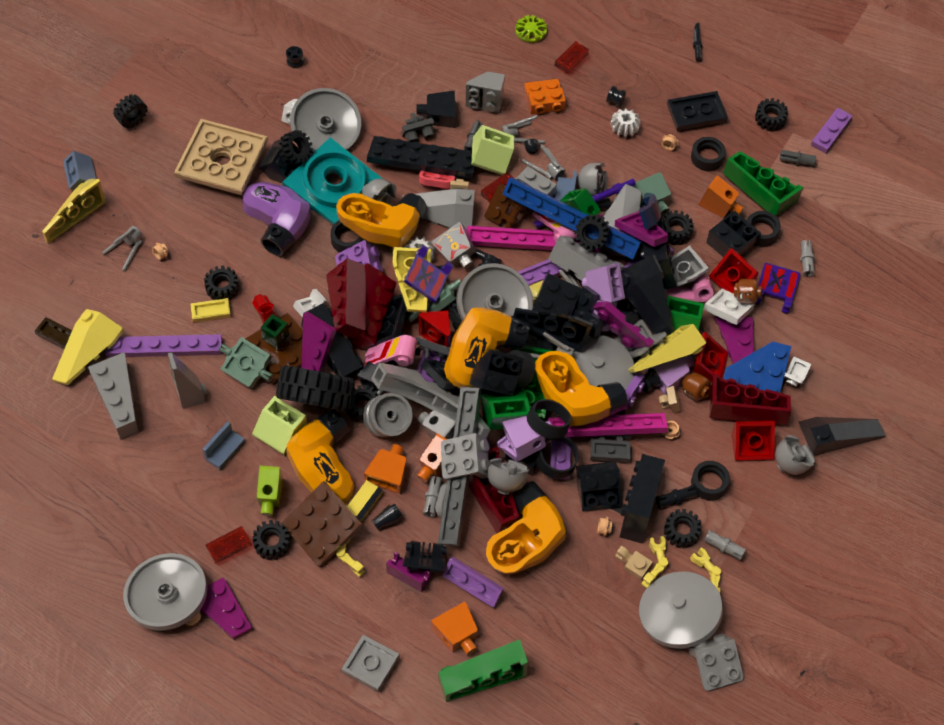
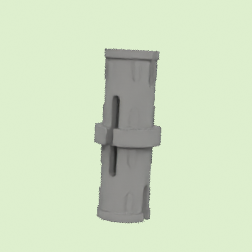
[800,240,815,277]
[423,476,443,518]
[704,530,746,560]

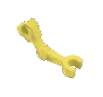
[641,536,668,588]
[336,538,365,578]
[690,547,721,594]

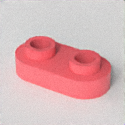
[419,171,455,189]

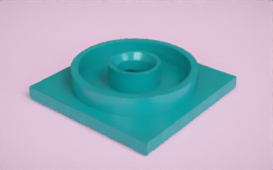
[282,137,383,225]

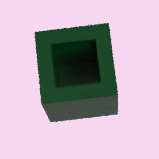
[260,314,289,349]

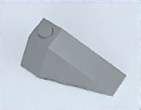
[666,245,709,290]
[168,352,207,409]

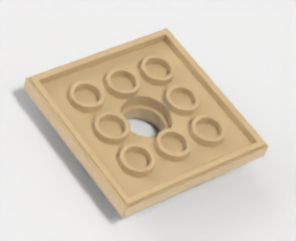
[174,119,268,195]

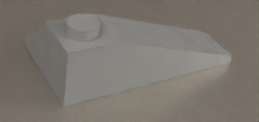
[600,184,642,258]
[402,189,475,229]

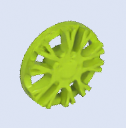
[515,15,547,43]

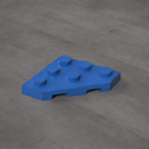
[723,342,792,393]

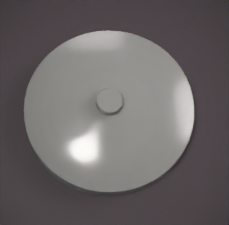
[290,88,361,154]
[457,263,533,321]
[572,335,635,390]
[123,553,208,631]
[639,572,723,649]

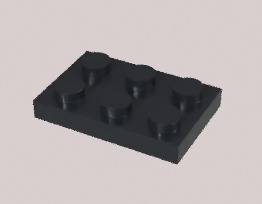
[667,91,728,131]

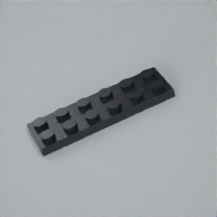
[367,136,476,179]

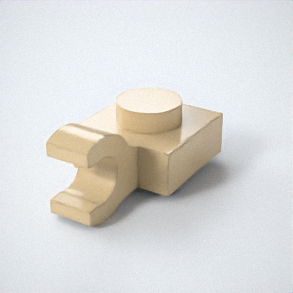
[615,546,653,580]

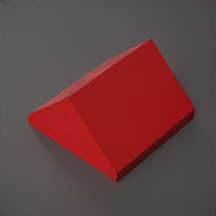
[709,248,759,294]
[419,311,450,348]
[693,332,728,382]
[731,421,775,461]

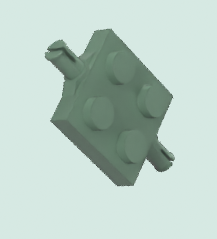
[407,278,461,322]
[219,337,274,389]

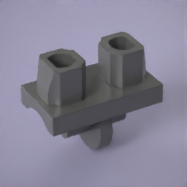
[401,112,434,142]

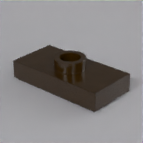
[35,317,72,349]

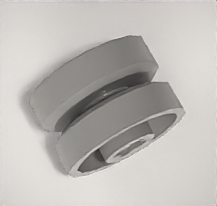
[363,393,413,438]

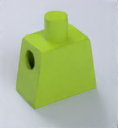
[257,466,283,516]

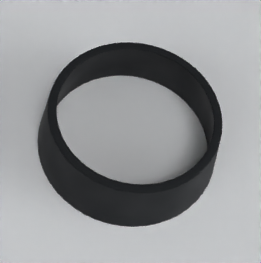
[527,399,571,439]
[535,436,579,479]

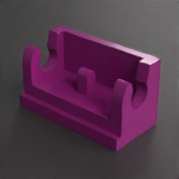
[386,552,432,592]

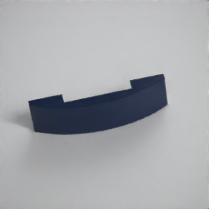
[639,193,662,230]

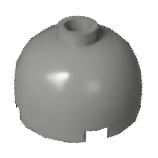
[576,162,607,196]
[362,179,397,206]
[775,435,815,475]
[488,458,529,494]

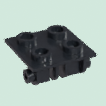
[402,541,447,572]

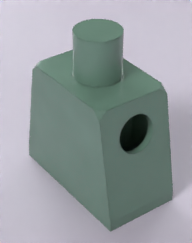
[633,172,671,216]

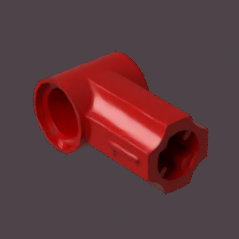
[252,294,279,324]

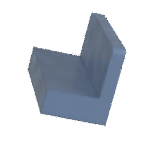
[63,151,96,191]
[555,171,577,201]
[202,422,245,470]

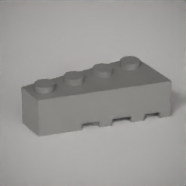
[548,235,625,281]
[88,352,138,439]

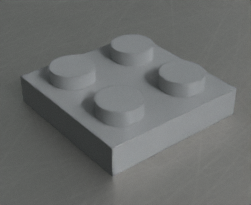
[341,635,399,692]

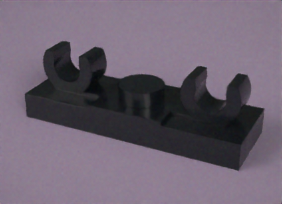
[415,337,450,359]

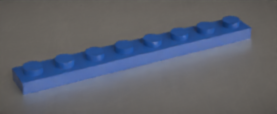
[502,177,642,259]

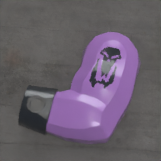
[242,182,312,256]

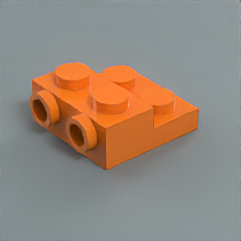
[524,79,566,114]

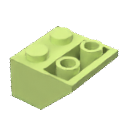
[471,125,514,176]
[252,396,307,455]

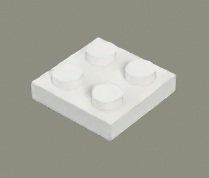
[703,289,755,325]

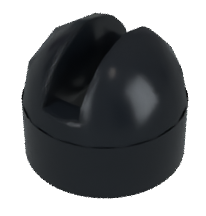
[524,139,539,154]

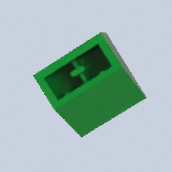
[663,295,704,339]
[481,391,530,430]

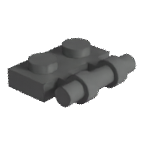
[590,434,630,462]

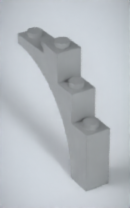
[371,362,490,438]

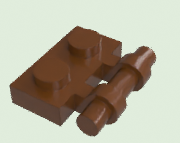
[484,184,524,228]

